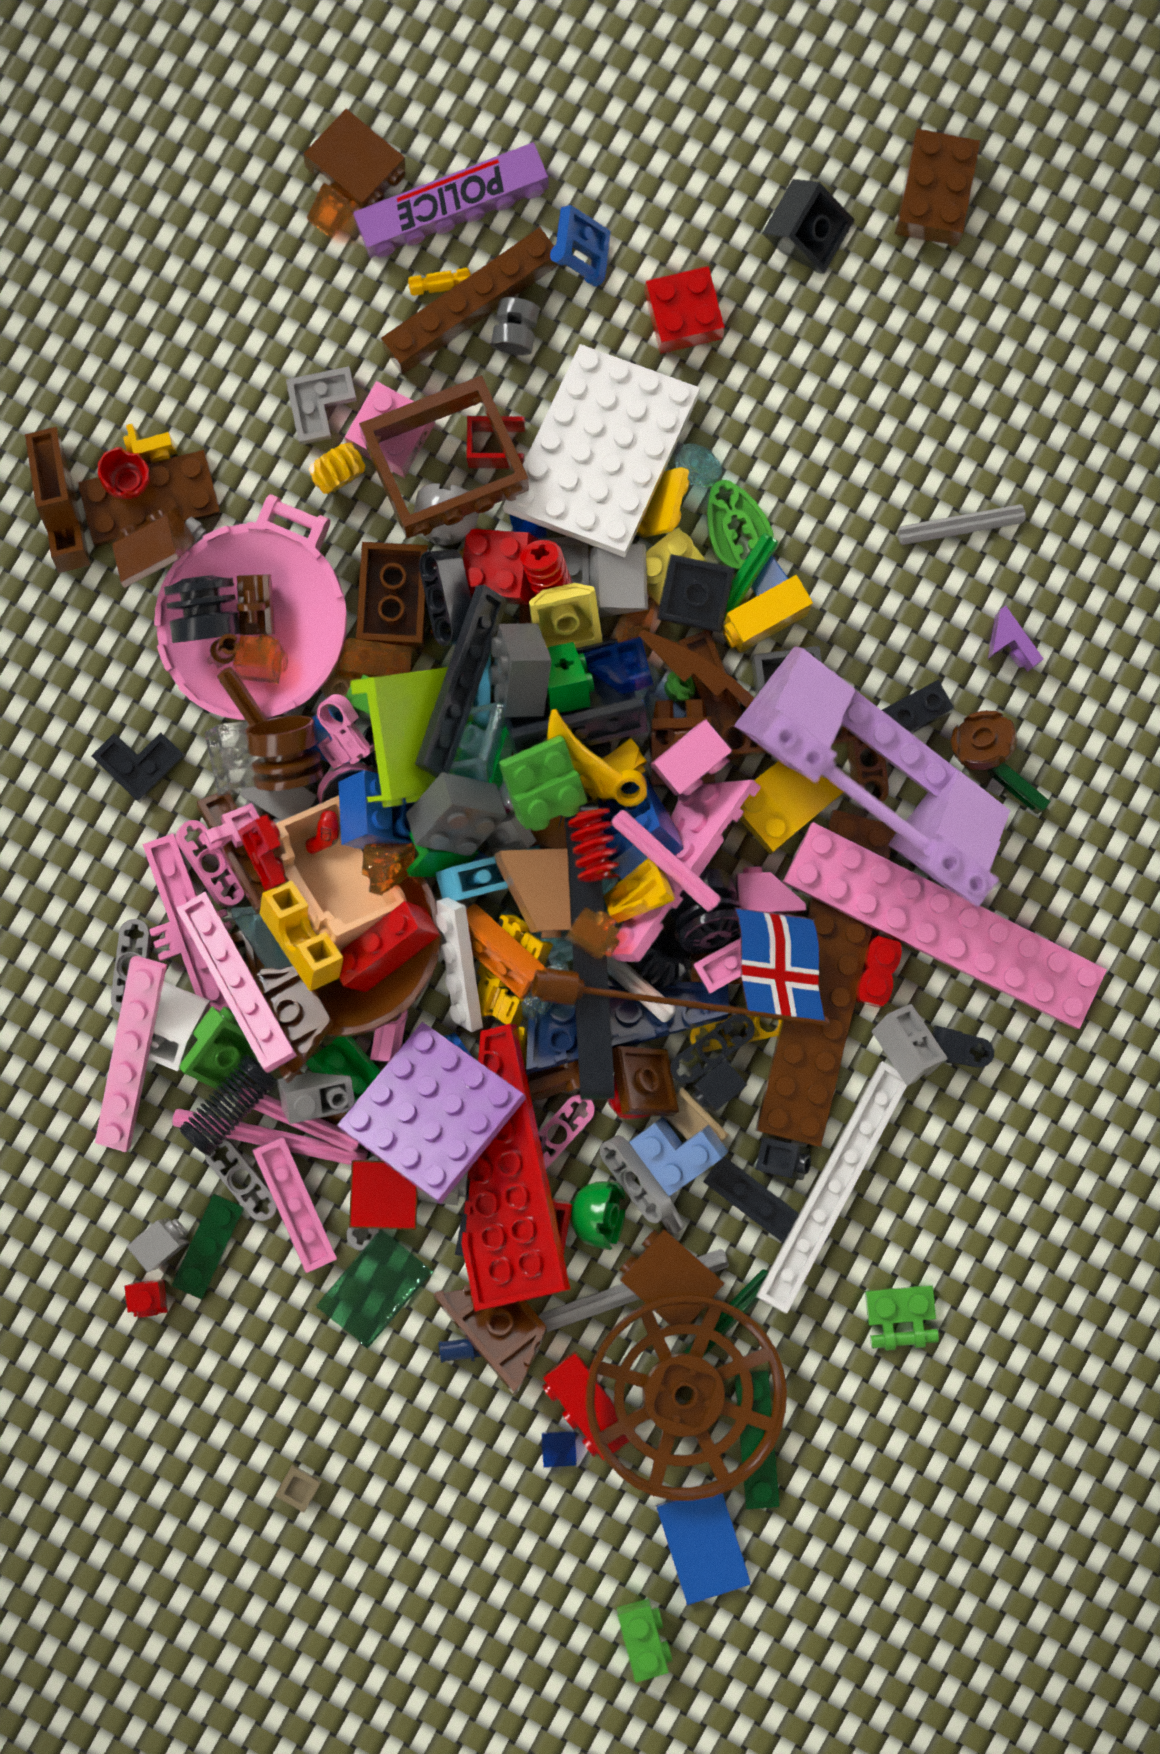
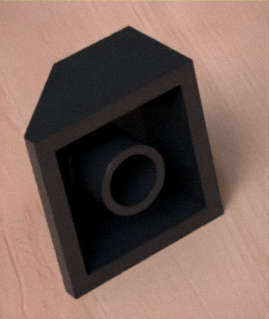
[762,179,855,274]

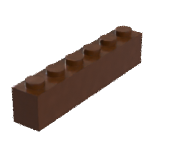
[381,227,559,375]

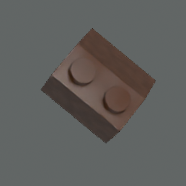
[112,507,196,588]

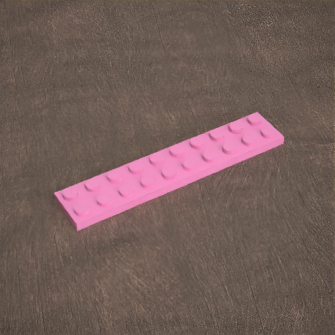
[782,822,1107,1029]

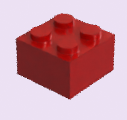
[645,266,725,354]
[463,529,539,605]

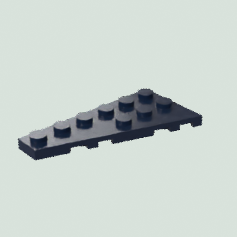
[526,980,729,1075]

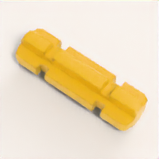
[408,268,471,296]

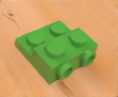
[499,735,588,830]
[178,1006,258,1096]

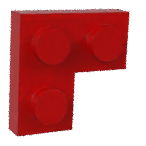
[237,814,286,891]

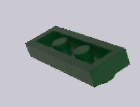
[171,1193,244,1300]

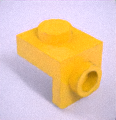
[123,423,177,463]

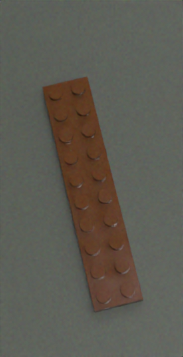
[755,810,895,1147]

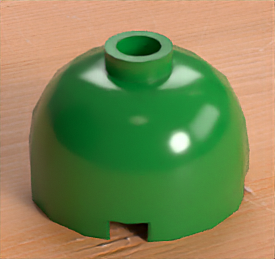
[569,1181,626,1250]

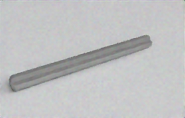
[538,1249,729,1333]

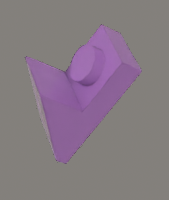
[988,606,1044,672]

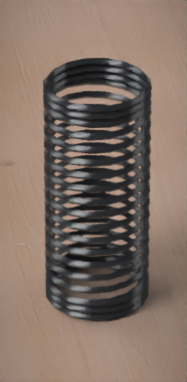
[179,1055,278,1156]

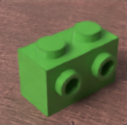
[617,1598,673,1682]

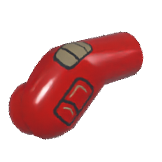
[305,811,339,854]

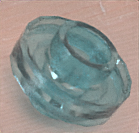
[675,443,722,487]

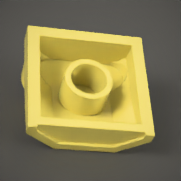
[646,528,707,607]
[529,583,603,648]

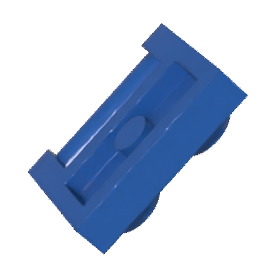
[550,205,611,287]

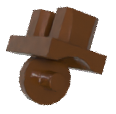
[236,574,275,635]

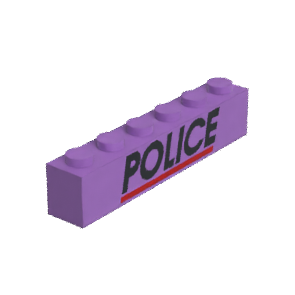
[353,142,548,258]

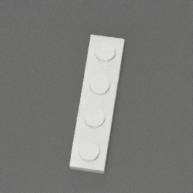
[436,897,483,1032]

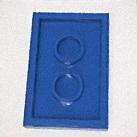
[656,1493,751,1605]

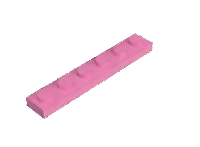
[176,892,297,1073]
[95,955,167,1152]

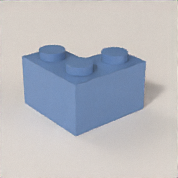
[629,1117,728,1196]

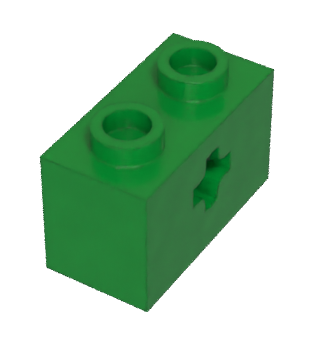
[546,642,594,713]

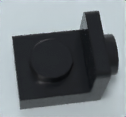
[755,1137,812,1180]

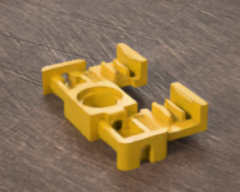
[477,915,553,1026]

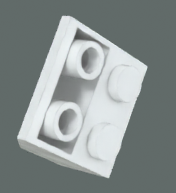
[148,982,210,1071]

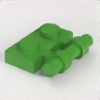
[865,1285,939,1351]

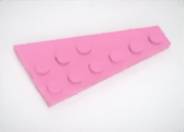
[609,780,761,961]

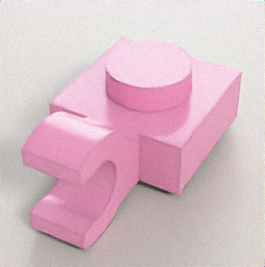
[204,803,259,852]

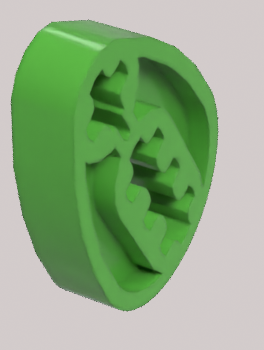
[707,480,774,572]

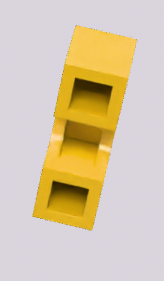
[259,880,343,991]

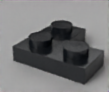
[91,732,186,803]

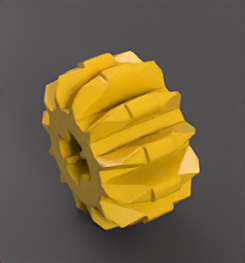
[309,443,366,494]

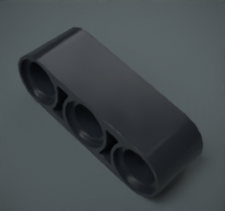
[419,549,471,646]

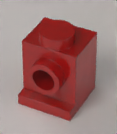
[124,1279,168,1318]

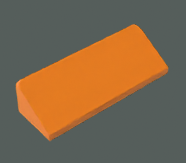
[466,904,545,1000]

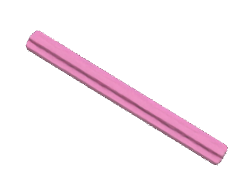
[172,1109,368,1165]

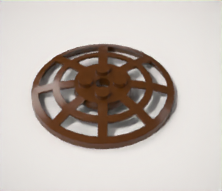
[585,1295,787,1501]

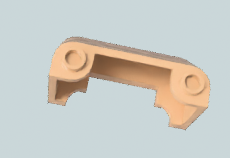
[272,796,406,952]

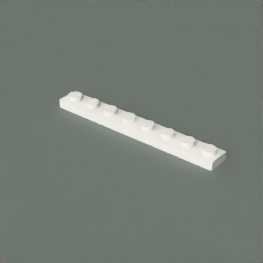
[756,1062,907,1314]

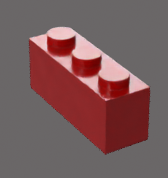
[339,901,440,993]
[542,1351,629,1461]

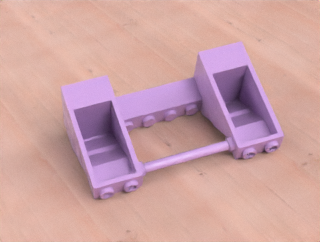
[734,646,1011,907]

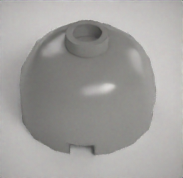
[414,483,479,546]

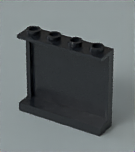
[492,638,648,755]

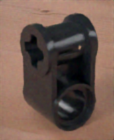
[932,1025,994,1067]

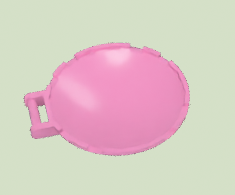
[154,494,347,720]

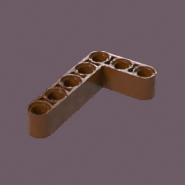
[719,724,889,806]

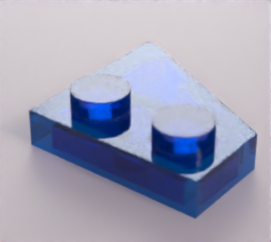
[583,637,654,694]

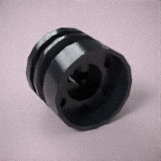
[164,575,241,643]
[669,869,743,954]

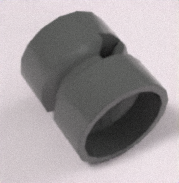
[490,297,540,356]

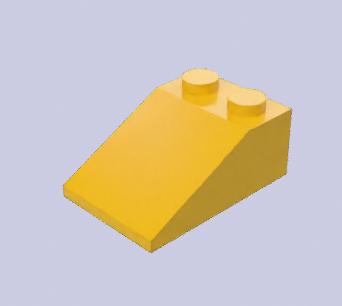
[739,761,844,855]

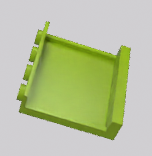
[350,667,475,807]

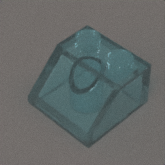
[449,702,505,783]

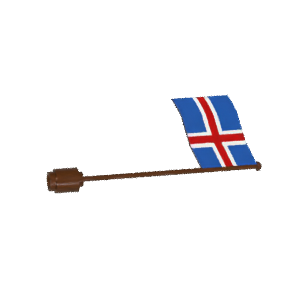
[532,907,830,1029]

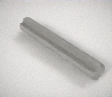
[897,504,1026,545]

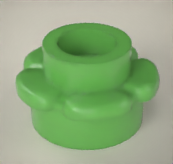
[664,672,695,702]

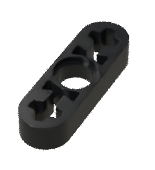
[670,1014,755,1084]

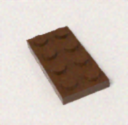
[78,450,221,547]

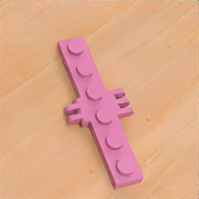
[142,833,232,1014]

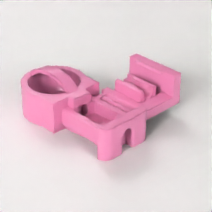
[317,694,375,769]

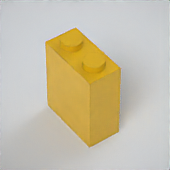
[722,574,813,654]

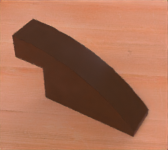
[25,427,90,573]

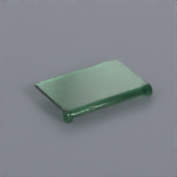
[316,1229,433,1349]

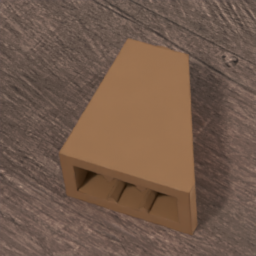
[495,849,571,939]

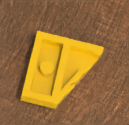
[604,858,675,923]

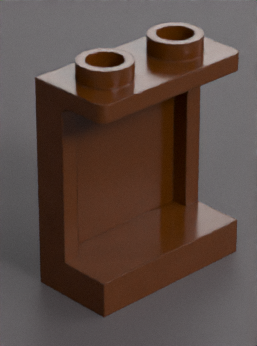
[303,108,406,210]
[619,1228,725,1325]

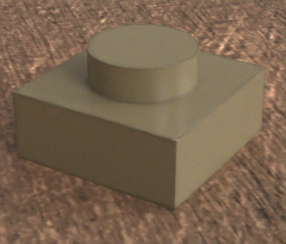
[275,1465,322,1513]

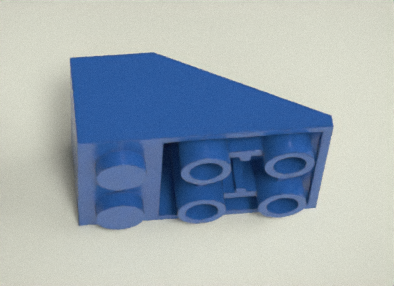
[338,770,417,852]
[598,774,684,879]

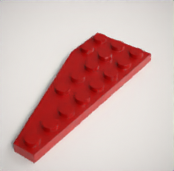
[462,1023,571,1311]

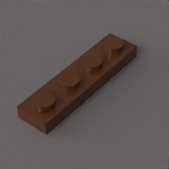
[678,630,747,763]
[197,789,281,914]

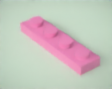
[252,1136,337,1273]

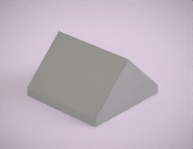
[588,544,648,618]

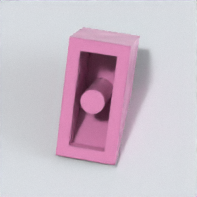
[735,867,806,914]

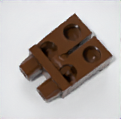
[649,699,715,787]

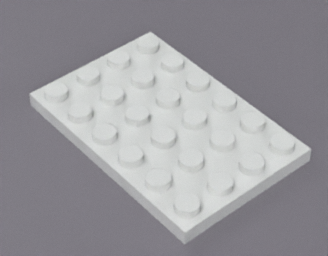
[503,344,700,557]

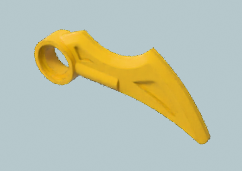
[547,709,647,807]

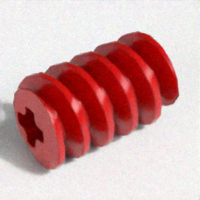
[520,540,573,597]
[568,808,620,882]

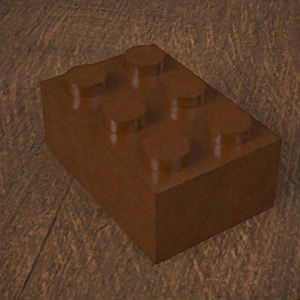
[894,128,980,246]
[356,542,429,650]

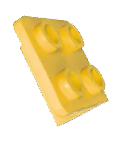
[636,467,689,538]

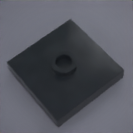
[656,554,735,633]

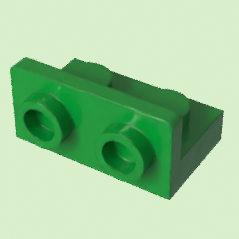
[305,1036,381,1113]

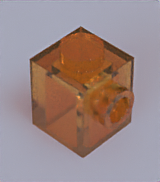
[233,635,288,684]
[565,907,620,960]

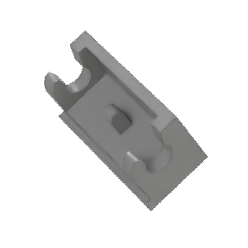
[871,1004,948,1086]

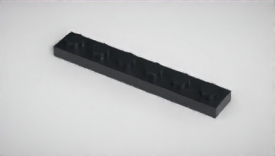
[415,584,508,778]

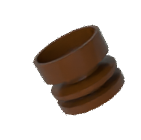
[245,716,324,791]

